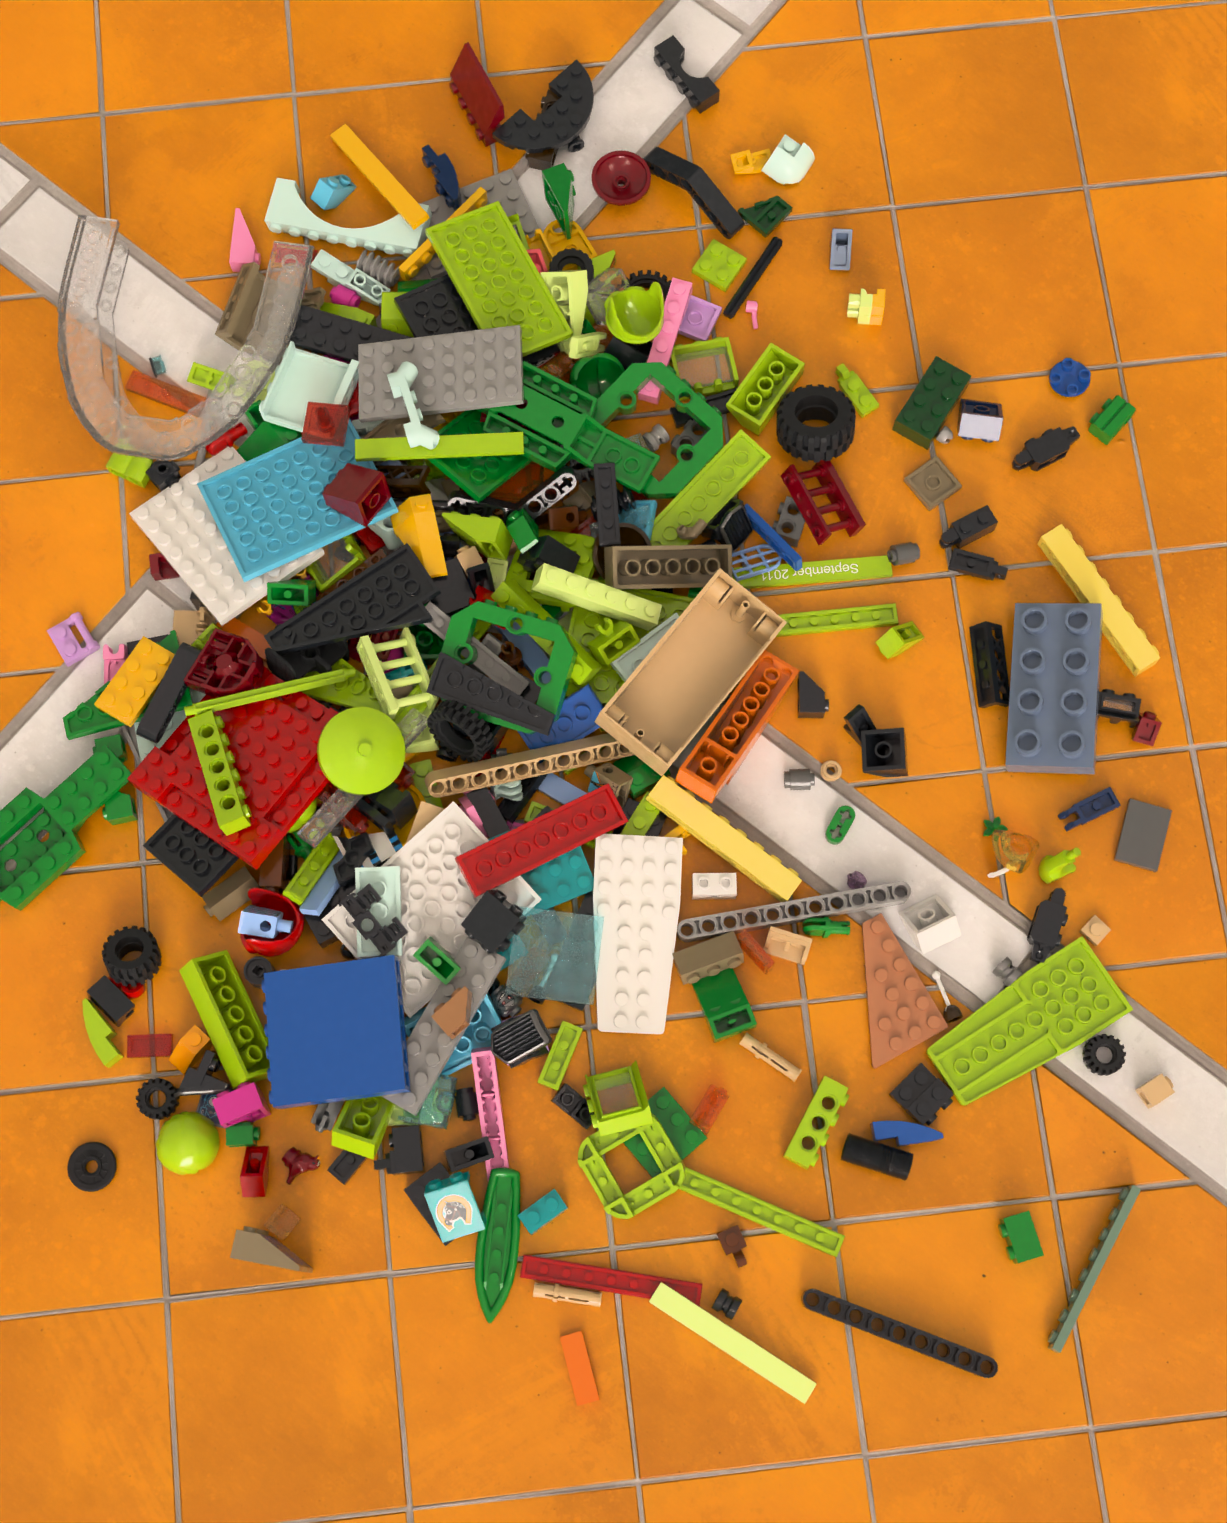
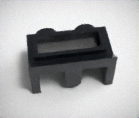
[1098,689,1141,728]

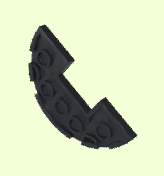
[492,59,594,153]

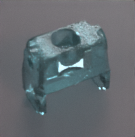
[398,1074,458,1130]

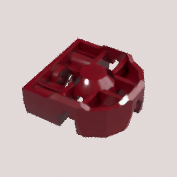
[183,628,264,697]

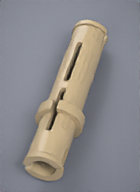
[739,1033,802,1082]
[532,1282,602,1307]

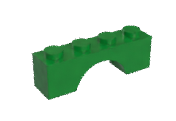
[93,734,138,825]

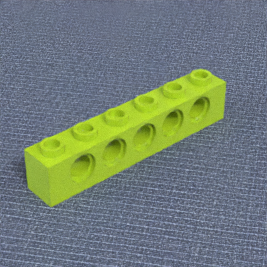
[188,709,252,836]

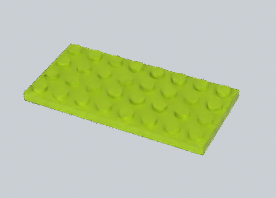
[425,201,573,357]

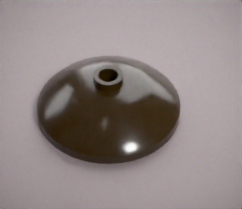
[592,523,652,580]

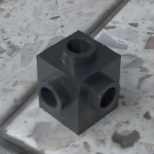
[145,457,181,492]

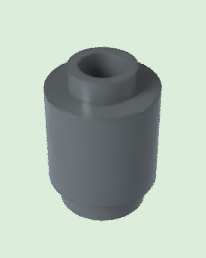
[887,542,920,566]
[784,769,815,790]

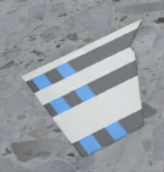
[333,831,403,867]

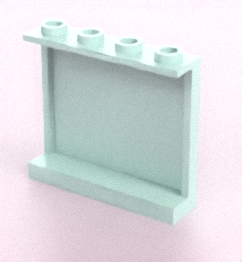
[259,341,359,441]

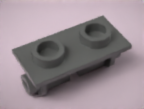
[311,1101,344,1133]

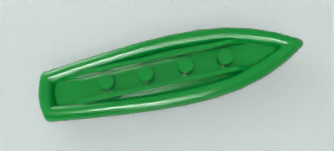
[475,1168,520,1323]

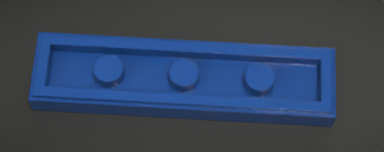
[744,504,802,571]

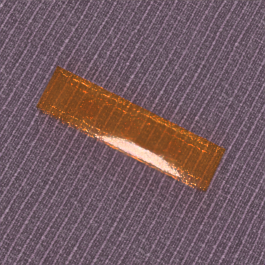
[125,370,208,418]

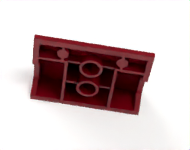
[449,42,505,147]

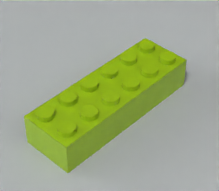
[179,950,270,1089]

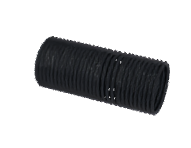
[841,1133,914,1181]

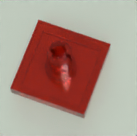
[301,402,351,447]

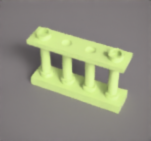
[356,627,439,719]

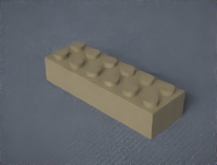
[604,544,732,589]

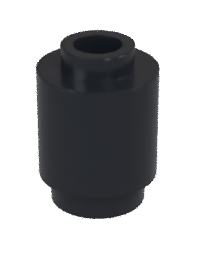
[454,1087,479,1121]

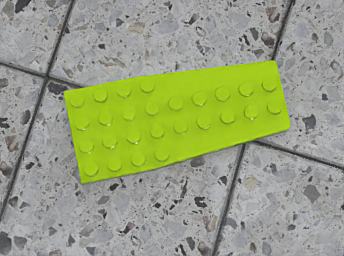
[926,936,1134,1106]

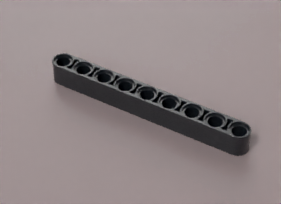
[801,1289,998,1378]

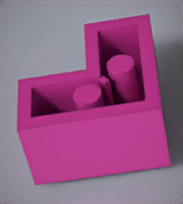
[212,1082,271,1128]

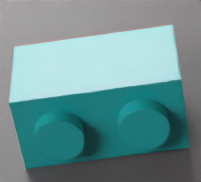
[517,1188,568,1235]

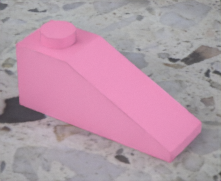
[229,208,261,272]

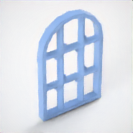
[732,544,782,581]

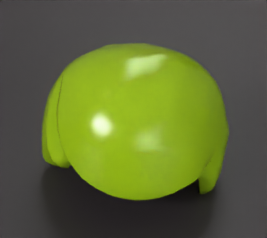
[156,1111,220,1175]

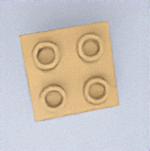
[172,607,216,645]

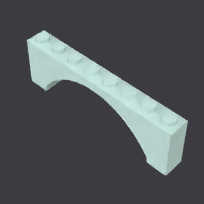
[264,178,432,258]

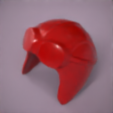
[240,887,304,957]

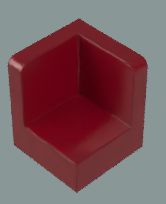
[149,553,180,581]

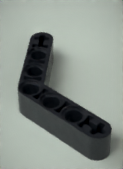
[643,146,745,239]
[448,466,577,526]

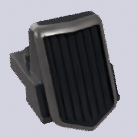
[701,498,753,553]
[491,1009,552,1068]
[174,1050,233,1097]

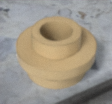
[820,760,842,782]

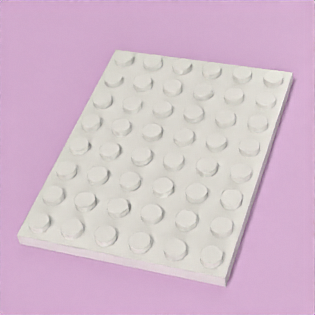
[129,446,325,626]
[321,801,542,1018]

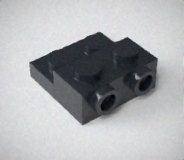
[889,1063,954,1126]

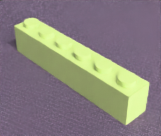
[531,563,662,631]

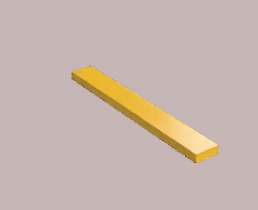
[330,124,430,230]

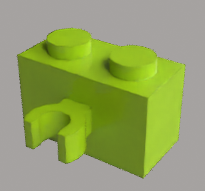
[587,617,641,666]

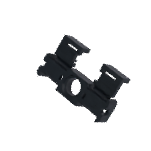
[339,883,408,957]

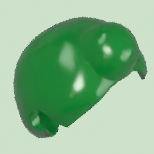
[569,352,625,399]

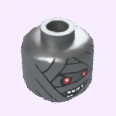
[490,985,523,1018]

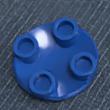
[1049,358,1091,397]

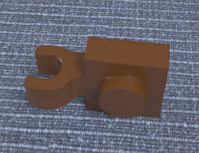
[717,1225,747,1268]

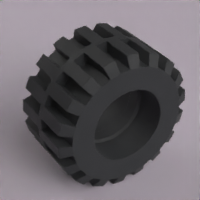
[102,926,162,987]

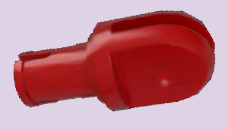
[205,422,248,456]

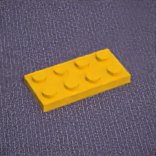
[94,636,175,728]

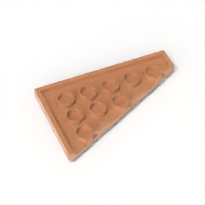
[862,913,949,1069]

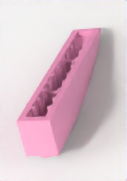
[471,1046,509,1181]

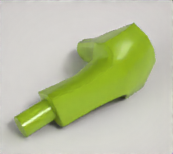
[1038,847,1081,884]

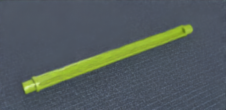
[184,668,356,716]

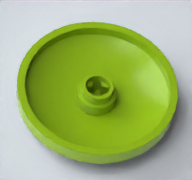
[317,707,405,795]

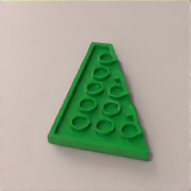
[63,630,193,740]

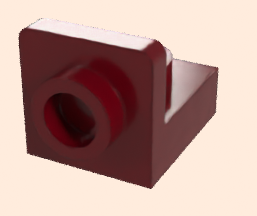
[1131,711,1162,746]

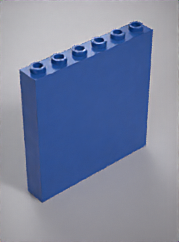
[261,955,411,1109]

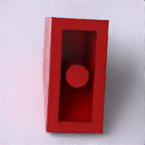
[240,1146,269,1197]

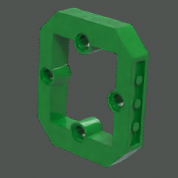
[593,362,723,499]
[441,599,578,734]

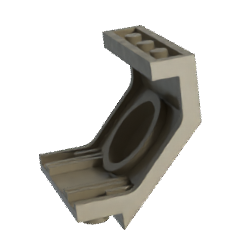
[215,262,326,364]

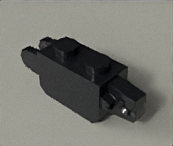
[1012,426,1080,471]
[1027,888,1068,963]

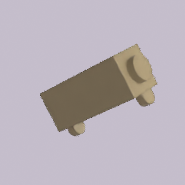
[202,866,260,921]

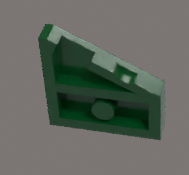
[737,196,793,238]

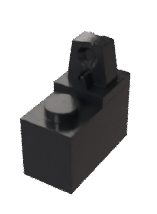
[374,1125,425,1175]

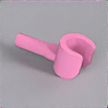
[746,301,758,330]

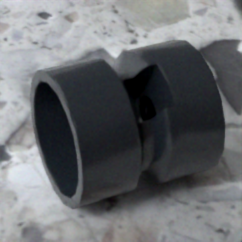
[244,956,276,989]

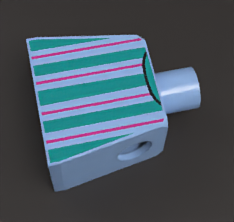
[238,905,293,938]

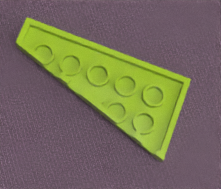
[301,658,382,712]

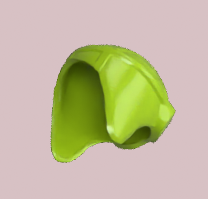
[604,282,664,344]

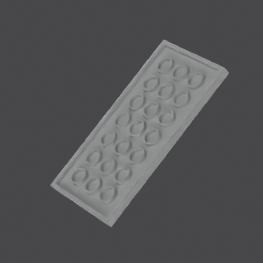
[358,325,524,423]

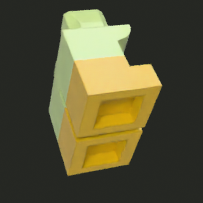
[847,288,886,325]

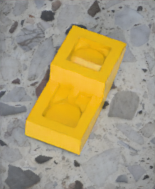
[730,149,771,174]

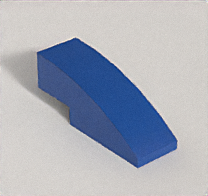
[870,1121,944,1147]

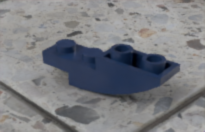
[422,145,462,211]

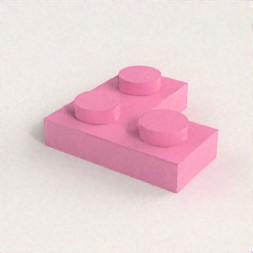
[458,795,489,838]

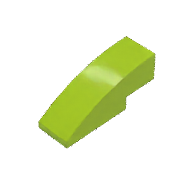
[82,998,124,1068]

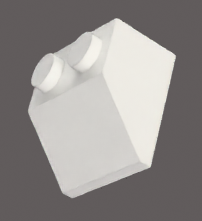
[898,894,961,954]

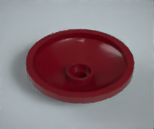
[592,150,651,206]

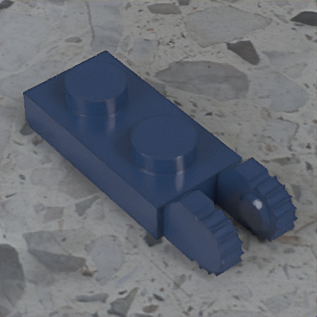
[1058,787,1121,832]

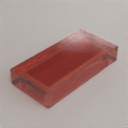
[127,1034,173,1058]

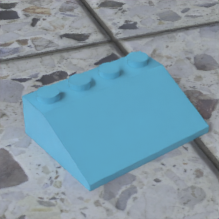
[404,992,502,1081]

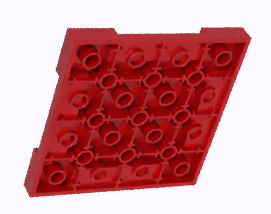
[127,658,339,870]

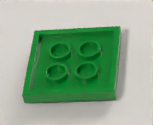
[623,1087,707,1178]

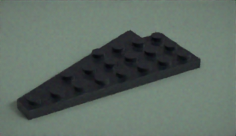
[264,543,441,655]

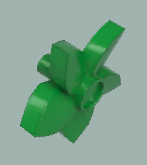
[983,817,1008,842]

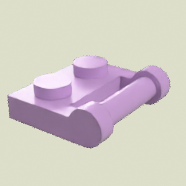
[47,612,100,667]

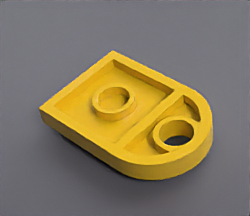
[543,220,598,271]

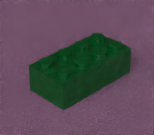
[892,356,971,450]

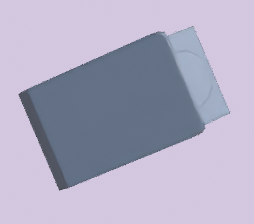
[829,228,853,270]

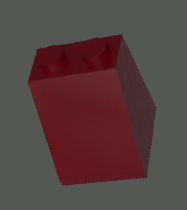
[322,463,391,527]

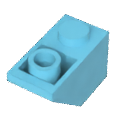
[310,174,357,210]

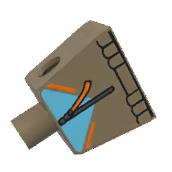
[584,763,633,809]

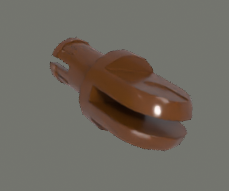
[501,641,524,672]

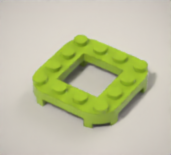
[505,529,595,612]
[578,1113,685,1219]

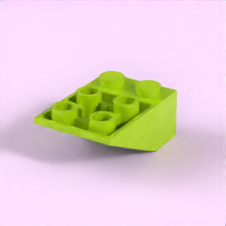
[442,511,513,561]

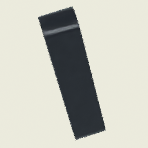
[136,642,202,744]

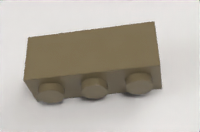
[672,931,744,985]

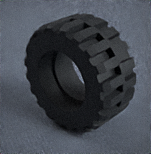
[776,384,856,462]

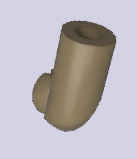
[676,518,708,540]

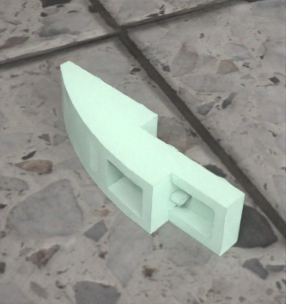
[310,249,391,307]

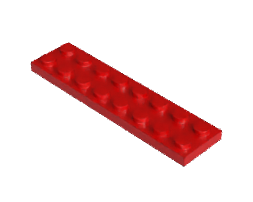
[455,783,629,898]

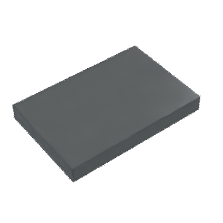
[1114,798,1172,872]

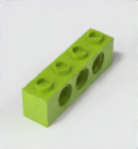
[783,1076,850,1170]

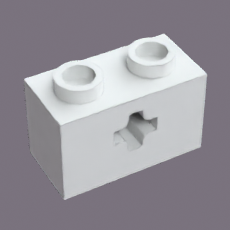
[692,873,737,900]

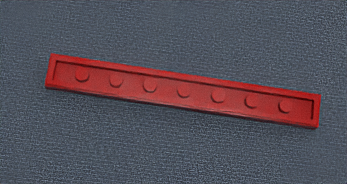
[520,1255,703,1306]

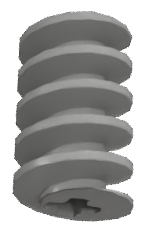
[356,250,400,288]

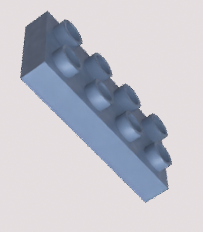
[1005,603,1103,774]

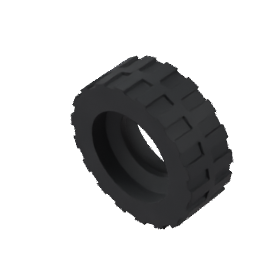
[549,248,594,289]

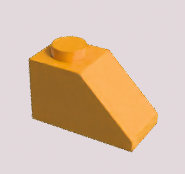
[168,1024,213,1075]

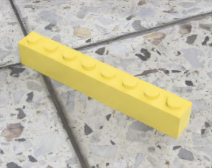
[1037,524,1160,677]
[645,775,802,902]

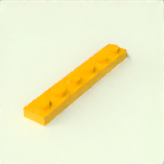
[398,186,488,281]

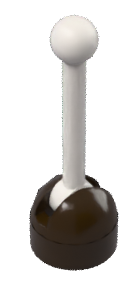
[932,971,963,1023]

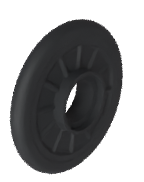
[67,1142,117,1192]

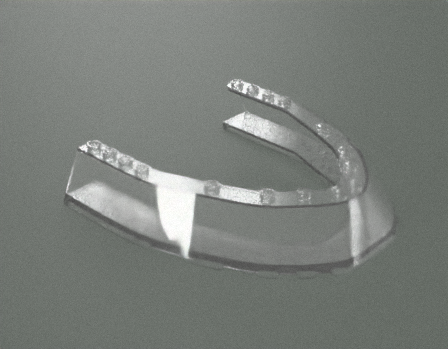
[57,215,314,460]

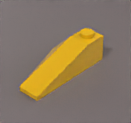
[390,494,448,578]

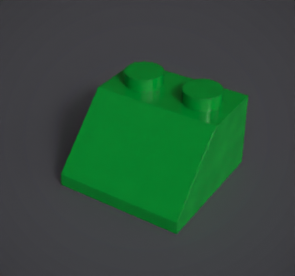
[613,755,671,800]

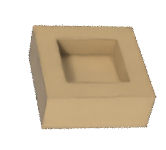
[1079,915,1111,946]

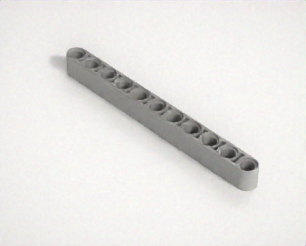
[677,881,911,942]

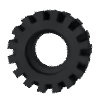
[1082,1034,1126,1076]
[136,1078,180,1120]

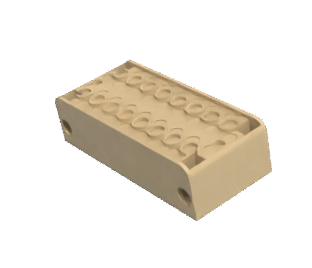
[595,568,787,777]

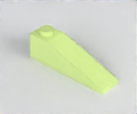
[540,270,588,356]

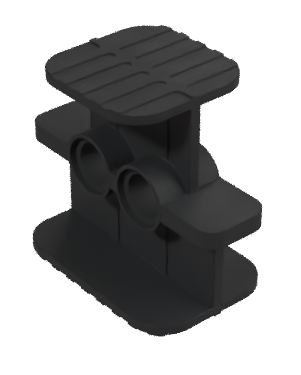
[265,607,350,682]

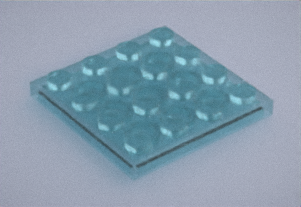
[505,906,604,1005]

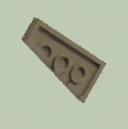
[362,414,446,439]

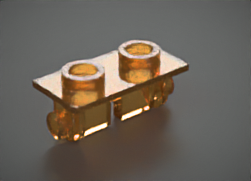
[689,1084,729,1134]

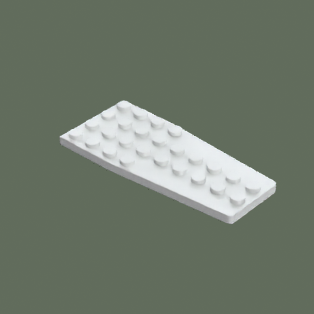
[593,834,683,1034]

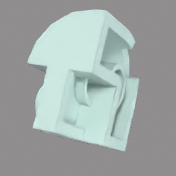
[761,134,815,185]

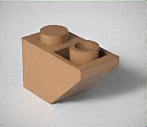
[431,986,472,1040]

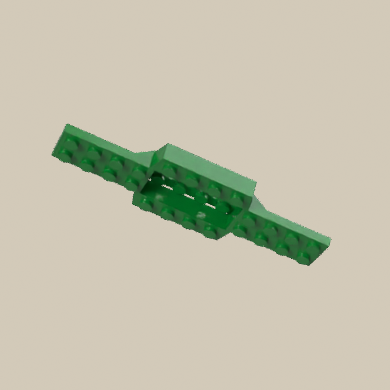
[476,361,660,494]
[0,744,132,911]

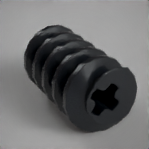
[590,485,637,522]

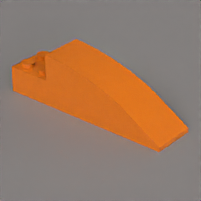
[675,650,800,804]

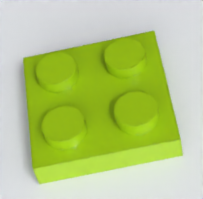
[692,239,747,292]

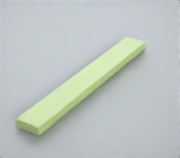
[649,1282,817,1404]

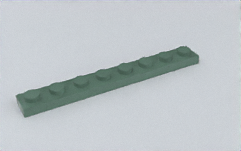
[1048,1185,1141,1353]

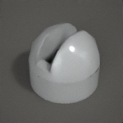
[935,426,953,444]

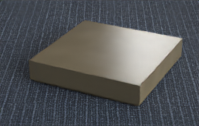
[904,455,962,511]

